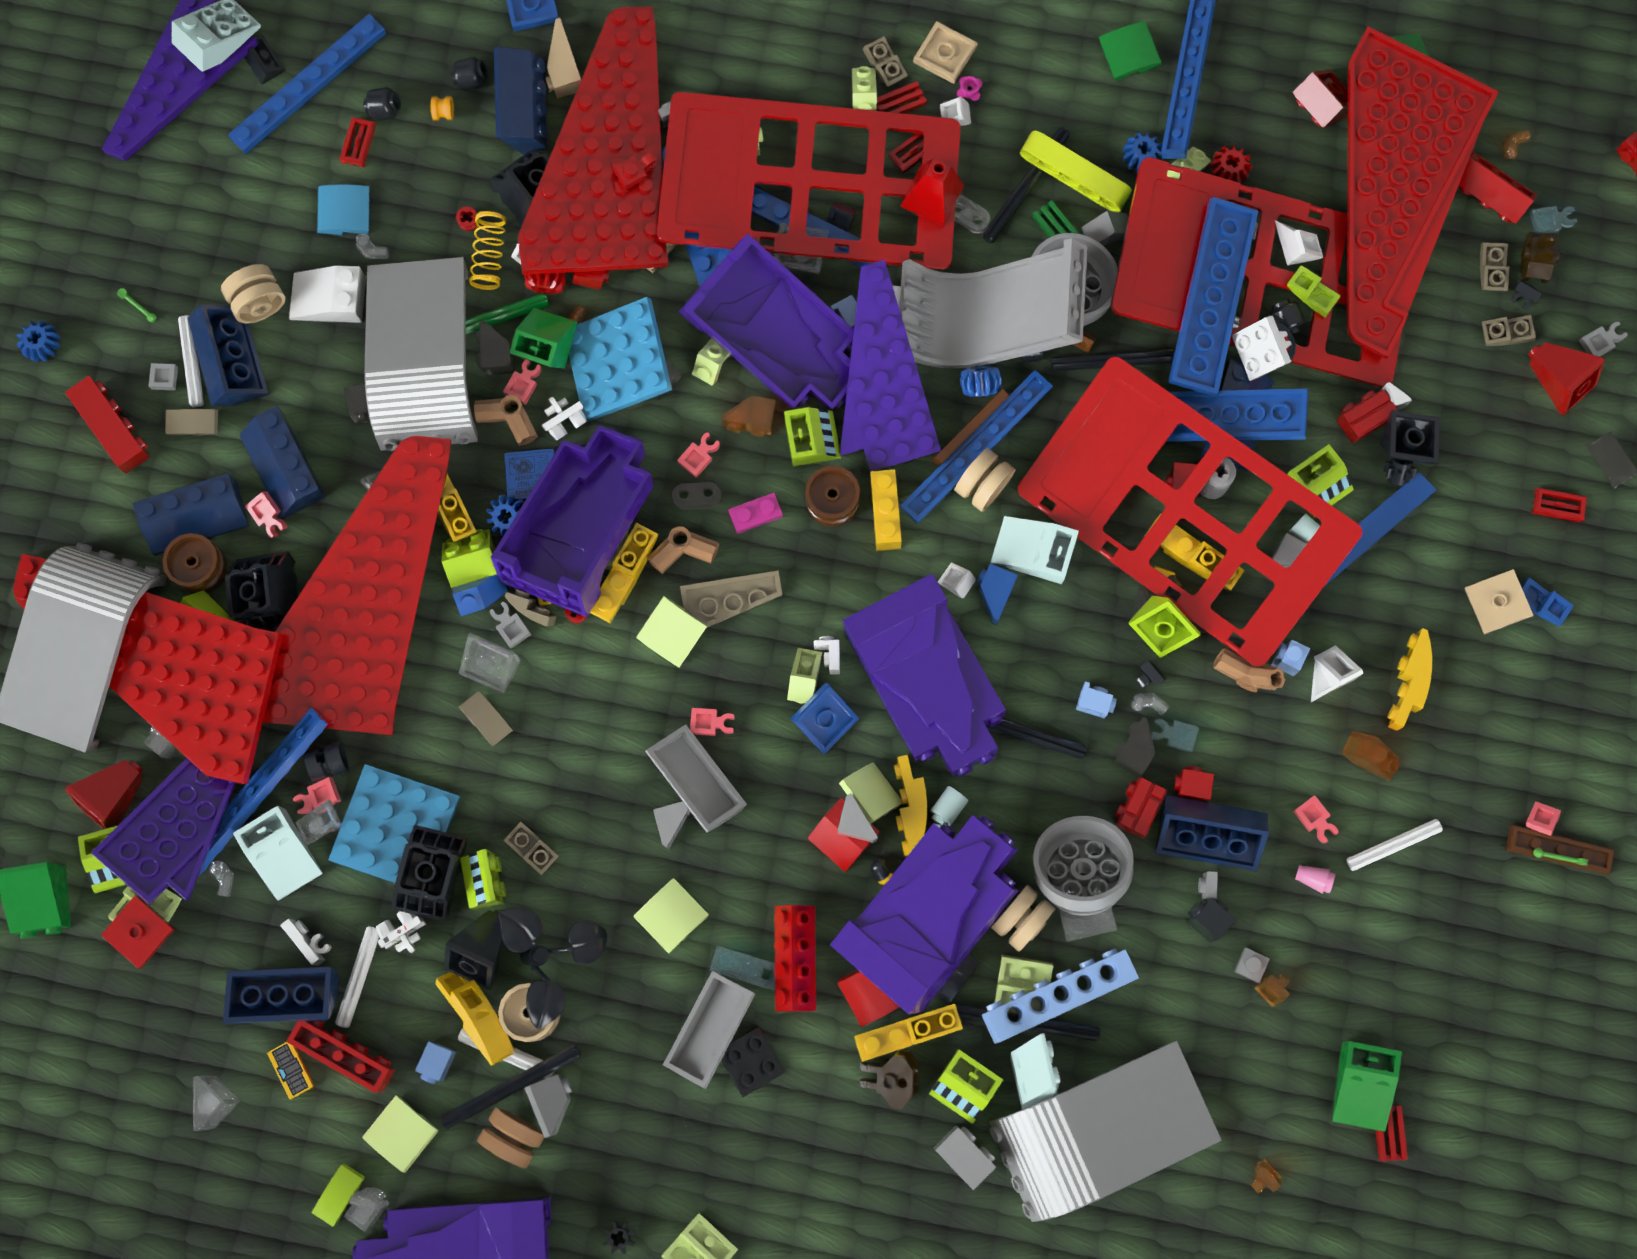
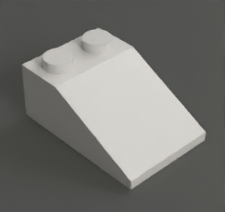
[289,266,366,323]

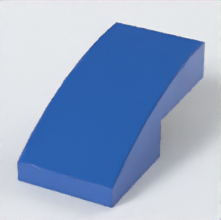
[1521,577,1574,626]

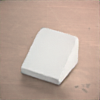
[940,97,971,126]
[1381,382,1412,410]
[938,562,976,598]

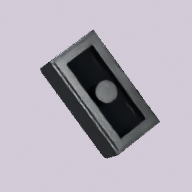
[244,35,286,84]

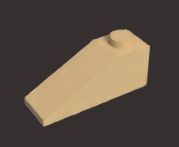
[545,18,581,99]

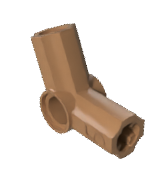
[474,395,538,446]
[647,526,719,574]
[1213,648,1285,692]

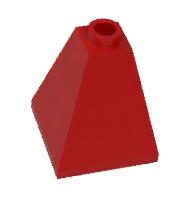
[900,158,964,226]
[1528,342,1605,416]
[65,760,143,829]

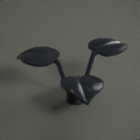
[498,908,607,1029]

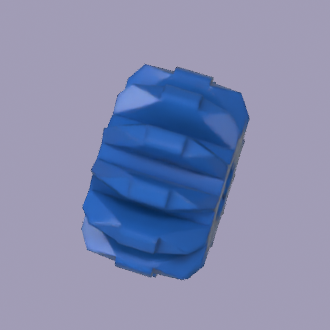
[1123,132,1163,174]
[17,320,61,362]
[960,366,1002,397]
[486,495,523,536]

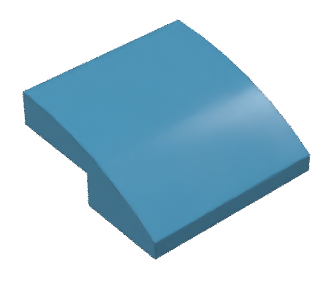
[317,185,369,235]

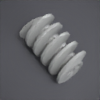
[1200,458,1236,499]

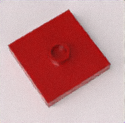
[101,895,175,969]

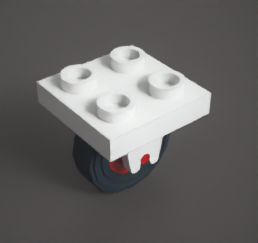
[1232,315,1296,381]

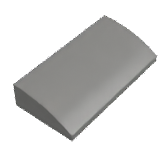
[645,725,747,833]
[663,971,755,1089]

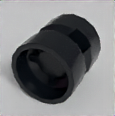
[304,741,349,782]

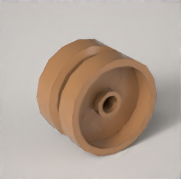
[477,1107,544,1169]

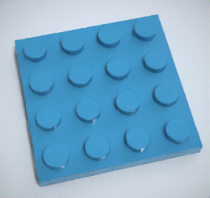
[569,297,672,422]
[328,764,461,883]

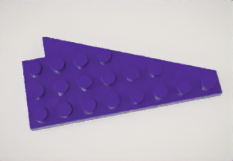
[102,0,258,161]
[840,260,941,471]
[91,758,237,905]

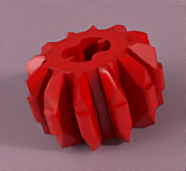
[1210,145,1252,183]
[524,273,566,295]

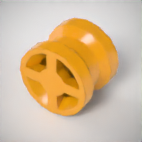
[431,96,454,120]

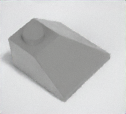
[525,1074,572,1138]

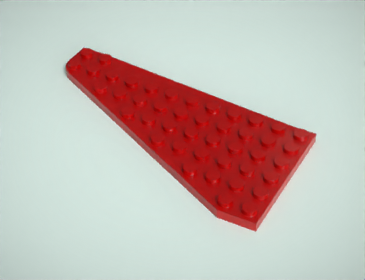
[518,7,669,275]
[1347,26,1499,359]
[263,436,452,735]
[13,554,284,784]

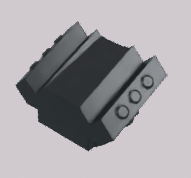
[490,150,549,226]
[225,551,298,632]
[392,825,467,922]

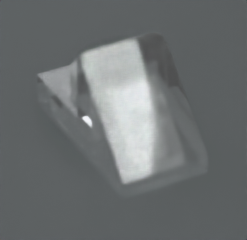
[295,800,342,845]

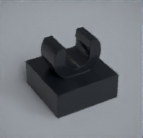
[827,201,856,233]
[1511,279,1542,309]
[1136,660,1167,688]

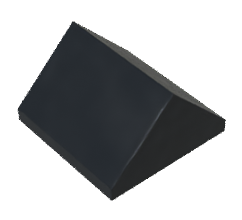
[1380,410,1440,465]

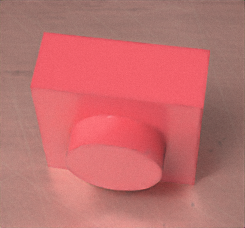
[1526,801,1561,836]

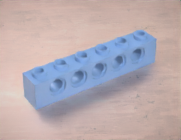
[982,948,1139,1044]

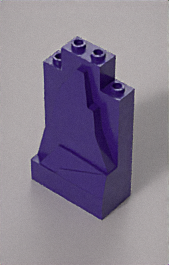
[678,233,854,409]
[491,425,653,617]
[843,574,1006,777]
[830,815,1019,1014]
[353,1197,552,1259]

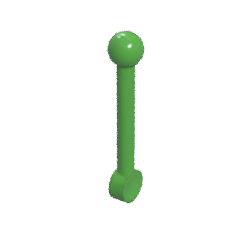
[117,288,157,322]
[1533,848,1588,865]

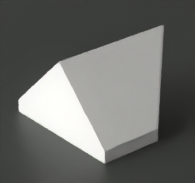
[1275,220,1323,266]
[1311,645,1363,702]

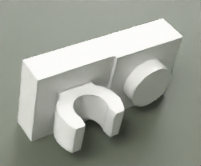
[280,918,331,966]

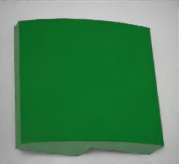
[1099,21,1162,81]

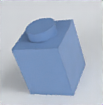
[415,1041,457,1084]

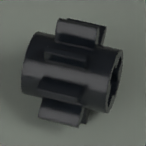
[1383,458,1417,485]
[603,1221,636,1255]

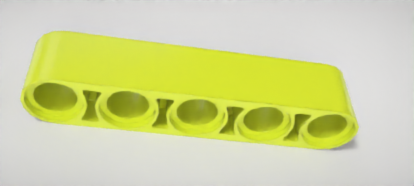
[1020,131,1132,213]

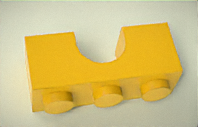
[870,470,902,551]

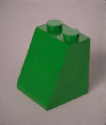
[0,862,71,939]

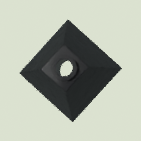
[444,910,503,991]

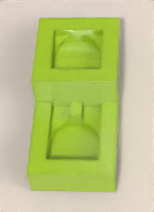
[1287,265,1341,318]
[312,1163,365,1227]

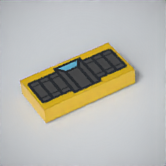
[267,1042,315,1099]

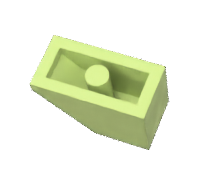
[787,648,822,704]

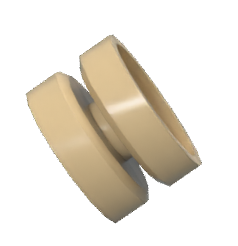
[221,264,286,324]
[954,448,1016,512]
[991,885,1056,952]
[498,983,561,1042]

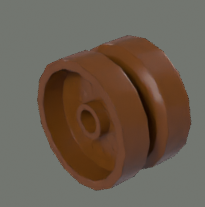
[805,465,860,527]
[162,533,227,593]

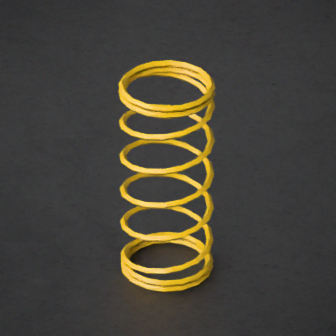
[469,211,507,290]

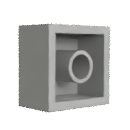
[934,1126,996,1190]

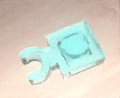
[1530,206,1577,234]
[1151,719,1199,753]

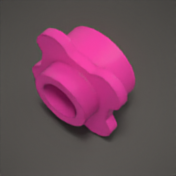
[957,76,982,101]

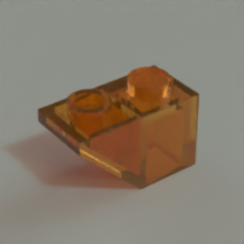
[722,396,776,437]
[1342,731,1401,782]

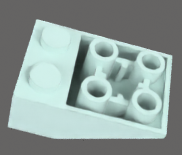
[172,0,261,72]
[990,516,1079,584]
[233,806,323,901]
[1010,1034,1060,1110]

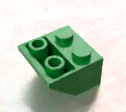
[510,308,577,369]

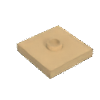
[913,21,978,84]
[1464,569,1533,634]

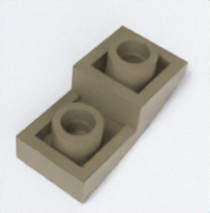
[863,37,908,87]
[1480,243,1509,291]
[1481,315,1536,346]
[165,409,218,436]
[505,589,557,626]
[458,691,513,746]
[503,821,559,875]

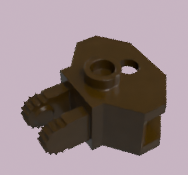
[1520,232,1560,284]
[860,1049,920,1109]

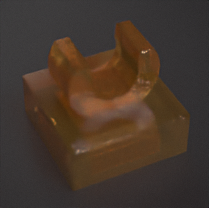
[1255,974,1290,1008]
[1251,1158,1283,1193]

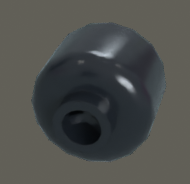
[451,56,488,91]
[363,87,401,120]
[1269,299,1305,335]

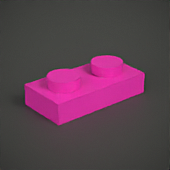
[728,493,783,534]

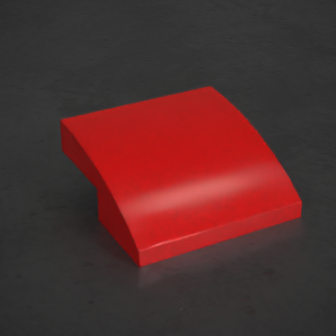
[838,970,900,1027]

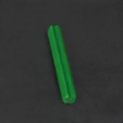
[466,293,549,334]

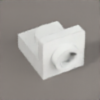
[814,636,840,674]

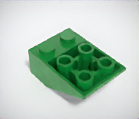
[1332,1041,1402,1132]

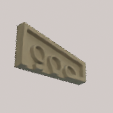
[680,571,782,628]

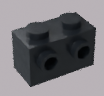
[1186,899,1236,942]

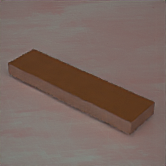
[931,389,1008,466]
[1506,825,1615,875]

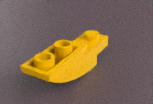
[438,474,477,543]
[1145,514,1245,591]
[590,523,658,624]
[1387,628,1432,731]
[893,755,927,856]
[436,972,514,1066]
[854,1004,963,1062]

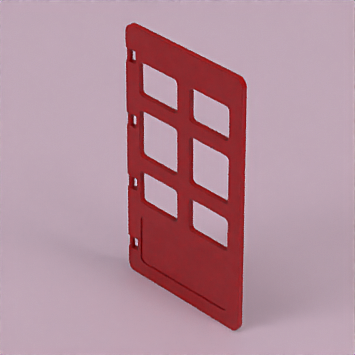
[657,92,961,269]
[1111,157,1402,388]
[1018,357,1362,666]

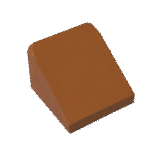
[1073,330,1097,353]

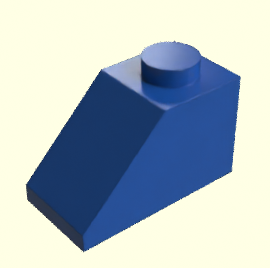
[977,563,1018,625]
[452,575,508,616]

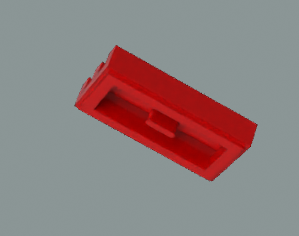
[877,81,927,114]
[339,117,376,168]
[888,133,924,174]
[1532,488,1587,522]
[1376,1105,1408,1161]

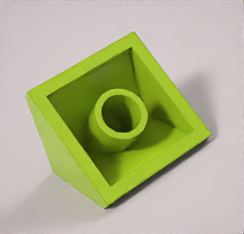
[1129,595,1201,658]

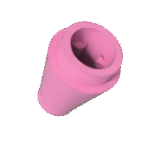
[1295,865,1336,894]

